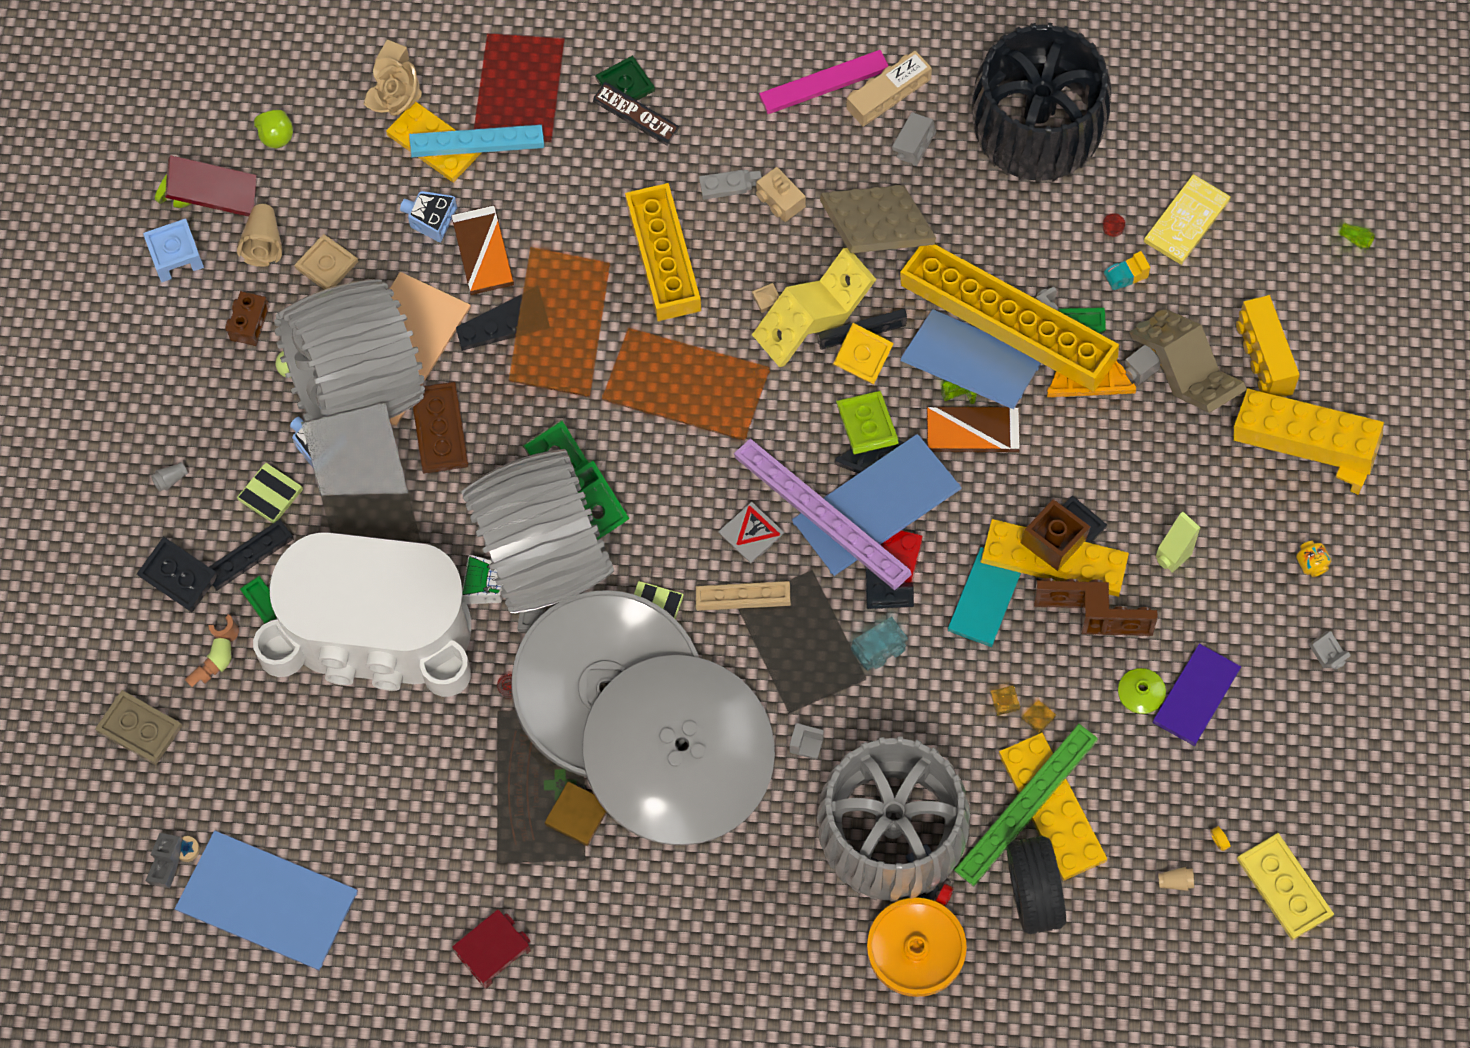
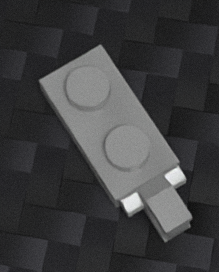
[699,170,762,200]

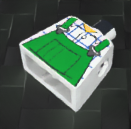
[462,555,503,604]

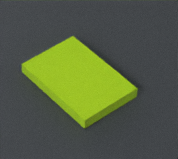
[836,391,898,454]

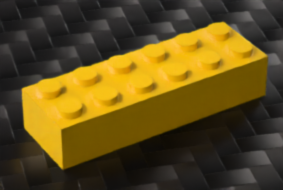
[625,183,701,321]
[1234,388,1384,475]

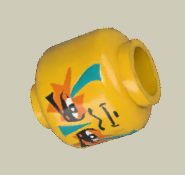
[1296,540,1331,577]

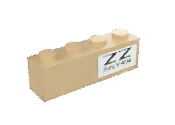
[846,51,932,127]

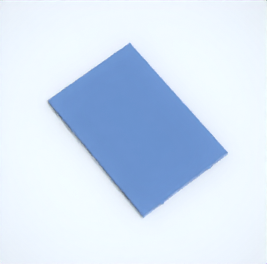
[900,309,1041,409]

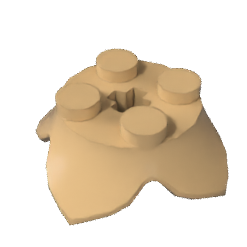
[363,57,422,116]

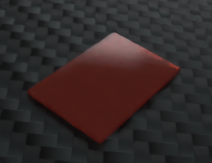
[474,33,565,142]

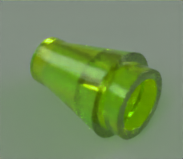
[1339,223,1375,250]

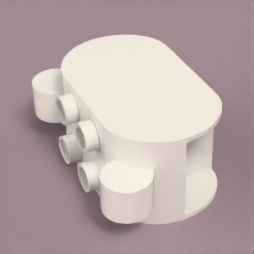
[253,533,471,697]

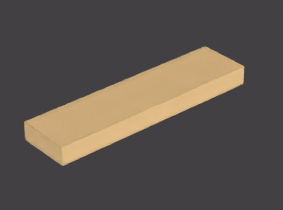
[696,581,791,611]

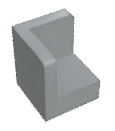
[790,723,824,760]

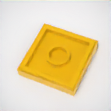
[832,323,894,384]

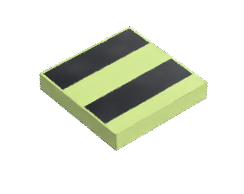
[237,463,303,523]
[634,581,683,619]

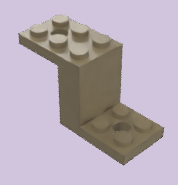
[1129,309,1247,413]

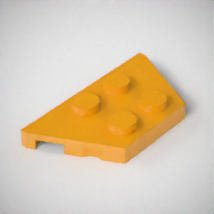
[1047,360,1136,397]

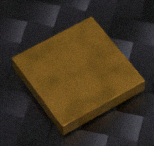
[544,782,607,847]

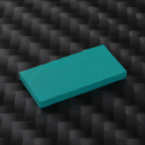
[948,547,1021,647]

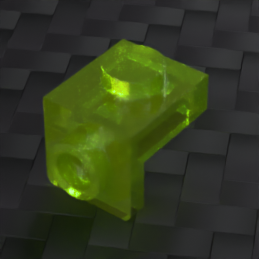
[941,381,977,404]

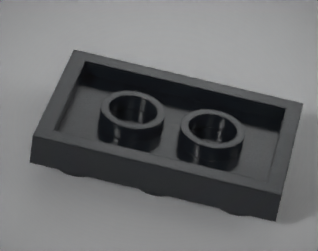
[136,536,220,613]

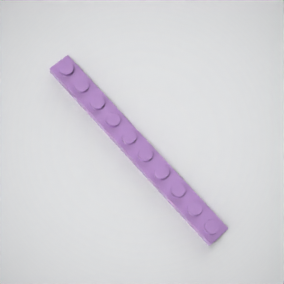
[734,439,912,590]

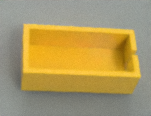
[1236,295,1300,397]

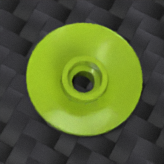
[1118,668,1166,714]

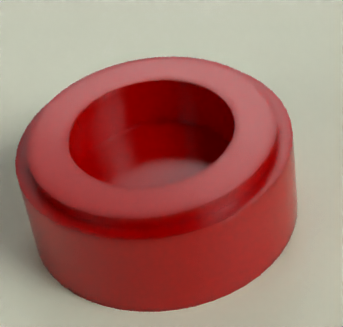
[936,883,954,907]

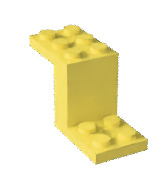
[752,248,877,367]

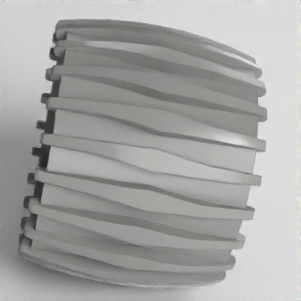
[274,279,425,436]
[461,449,614,613]
[817,736,970,903]

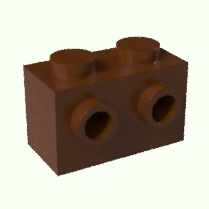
[225,291,270,346]

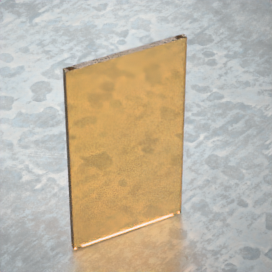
[508,247,610,397]
[602,328,770,441]

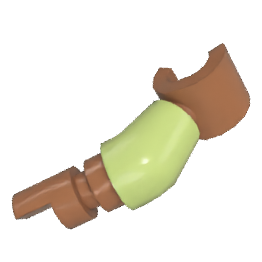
[184,614,239,687]

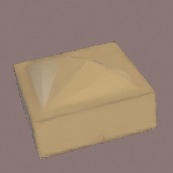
[752,283,779,313]

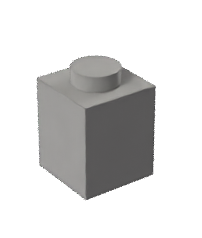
[1124,345,1161,385]

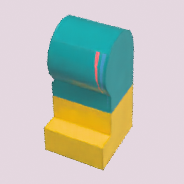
[1104,251,1151,290]

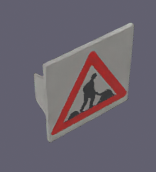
[718,502,784,563]

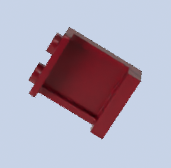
[452,909,531,989]

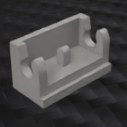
[892,112,936,166]

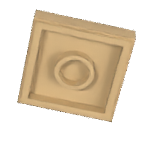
[294,234,358,289]

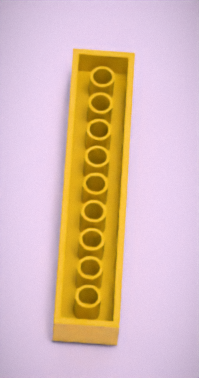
[900,244,1119,392]

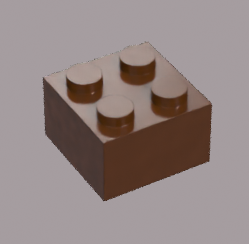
[1020,499,1090,571]

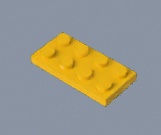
[386,101,482,183]

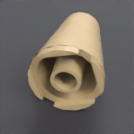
[237,204,282,267]

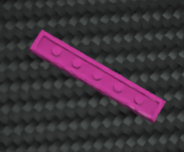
[759,50,888,114]

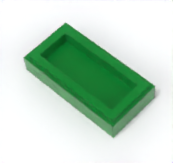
[240,576,277,624]

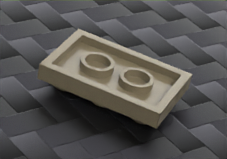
[95,690,183,765]

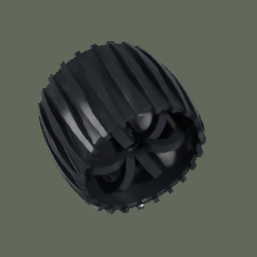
[972,22,1111,183]

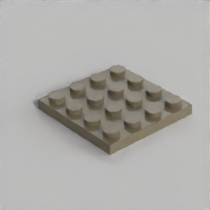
[820,185,936,253]

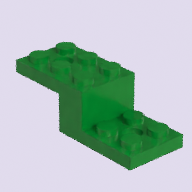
[522,420,629,540]

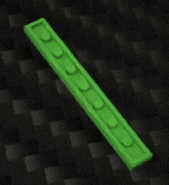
[954,724,1098,887]

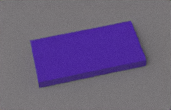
[1153,643,1241,746]

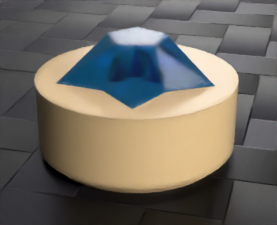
[179,836,200,862]

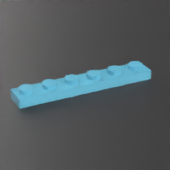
[409,125,544,157]

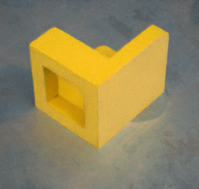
[1336,466,1368,495]

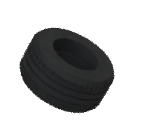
[1007,836,1066,934]

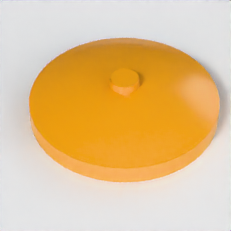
[867,898,967,997]

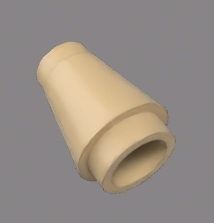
[1158,867,1195,891]

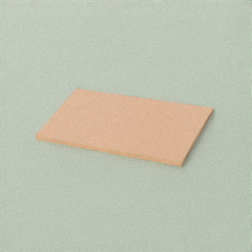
[386,272,471,426]

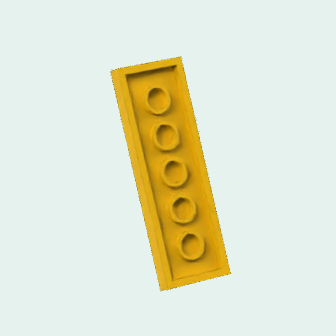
[981,519,1129,597]
[998,733,1107,881]

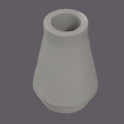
[151,462,188,492]

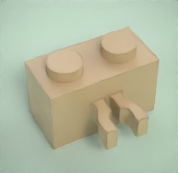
[756,167,806,222]

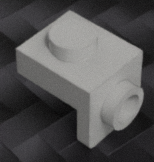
[1309,631,1351,669]

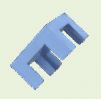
[143,218,204,283]

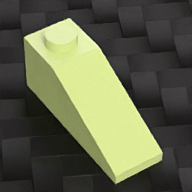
[1156,512,1200,573]

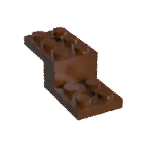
[1034,578,1158,636]

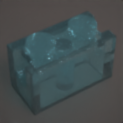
[851,617,908,671]

